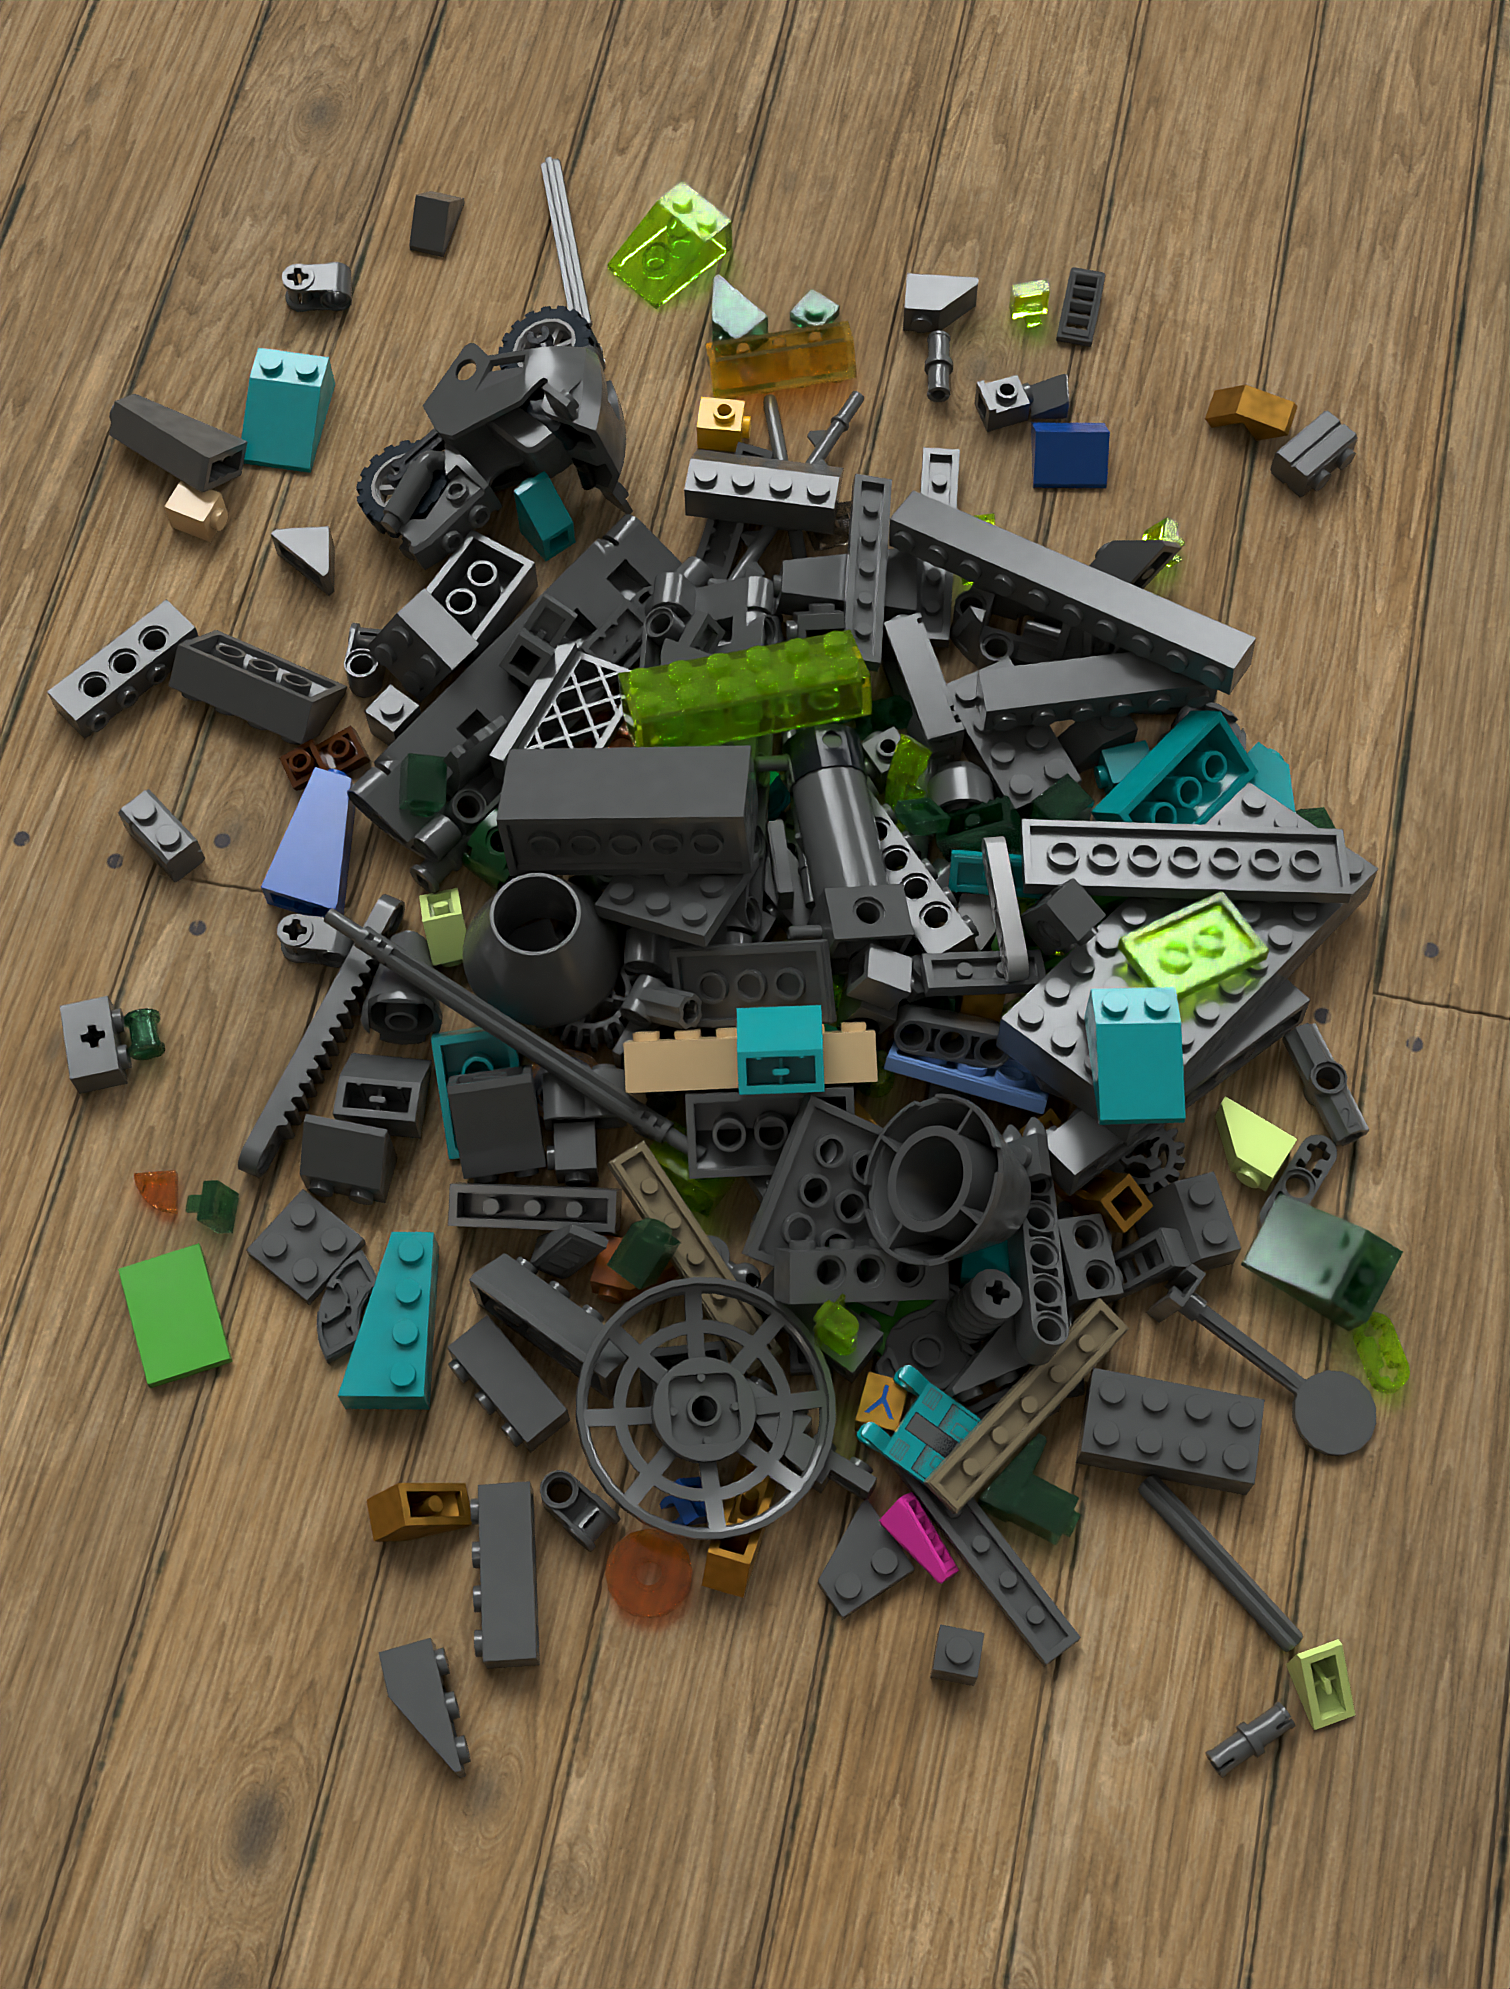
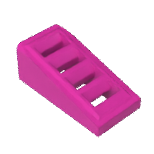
[879,1492,959,1584]

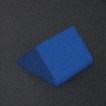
[1031,422,1110,488]

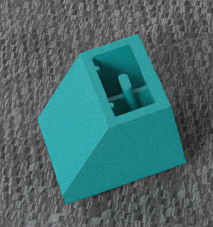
[737,1005,825,1095]

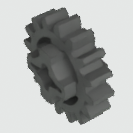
[1107,1126,1185,1196]

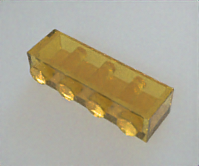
[705,321,857,400]

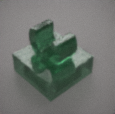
[185,1180,239,1234]

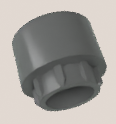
[927,761,996,839]

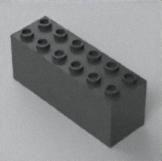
[496,745,759,876]

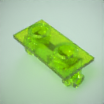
[813,1293,859,1356]

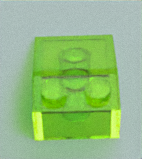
[607,181,732,309]

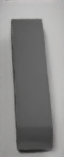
[1007,1176,1069,1366]

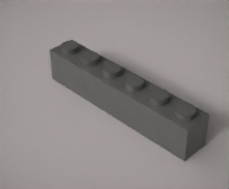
[976,652,1217,731]

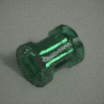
[123,1008,166,1060]

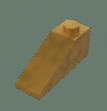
[701,1456,778,1598]

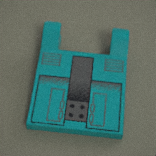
[856,1365,981,1487]

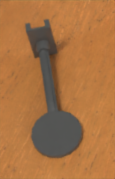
[1146,1264,1376,1456]

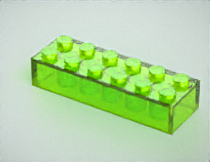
[618,630,872,747]

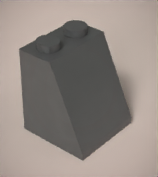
[447,1064,546,1183]

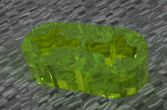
[1352,1312,1410,1394]

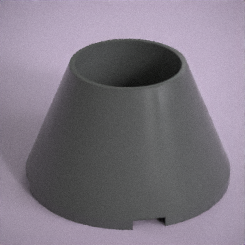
[463,873,624,1029]
[864,1094,1031,1266]

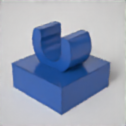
[659,1477,707,1526]

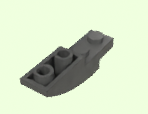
[745,1375,877,1501]

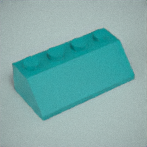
[1091,711,1258,825]

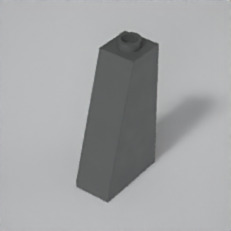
[109,393,248,492]
[771,548,917,622]

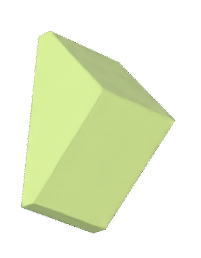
[1286,1639,1355,1730]

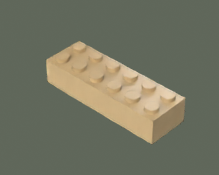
[623,1021,878,1093]

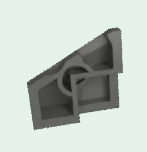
[443,715,508,795]

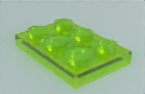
[1117,891,1269,1000]

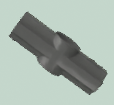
[1282,1023,1369,1146]

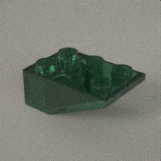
[1241,1194,1403,1331]

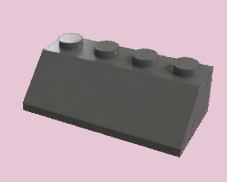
[684,449,844,534]
[169,630,347,745]
[685,1083,857,1179]
[469,1253,631,1400]

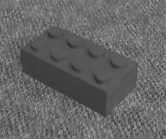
[947,657,1082,831]
[1076,1368,1265,1495]

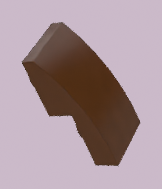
[279,725,371,791]

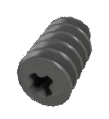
[946,1269,1024,1344]

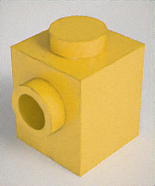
[697,397,751,452]

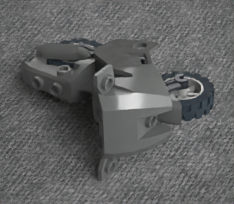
[356,305,633,570]

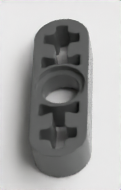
[1256,1135,1337,1241]

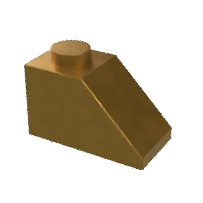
[366,1483,472,1542]

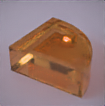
[134,1170,178,1214]

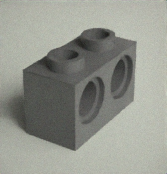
[1058,1213,1124,1312]

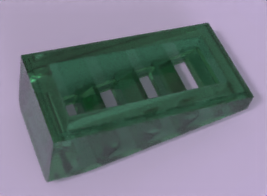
[978,1433,1047,1523]

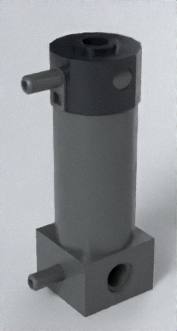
[754,724,914,975]

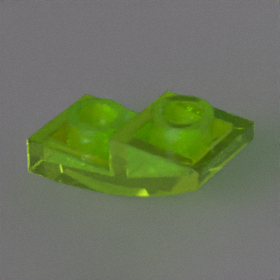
[885,734,932,827]

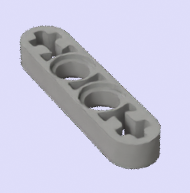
[982,836,1029,982]

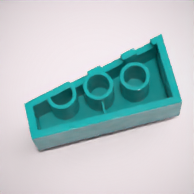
[338,1232,440,1410]

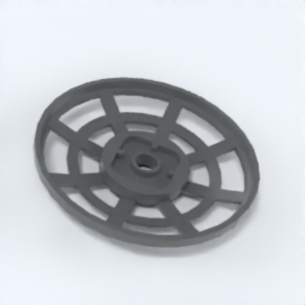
[576,1277,836,1540]

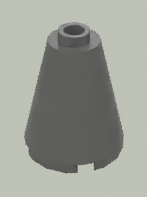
[361,930,443,1045]

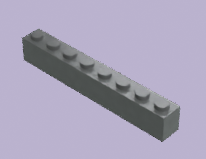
[1046,979,1310,1196]

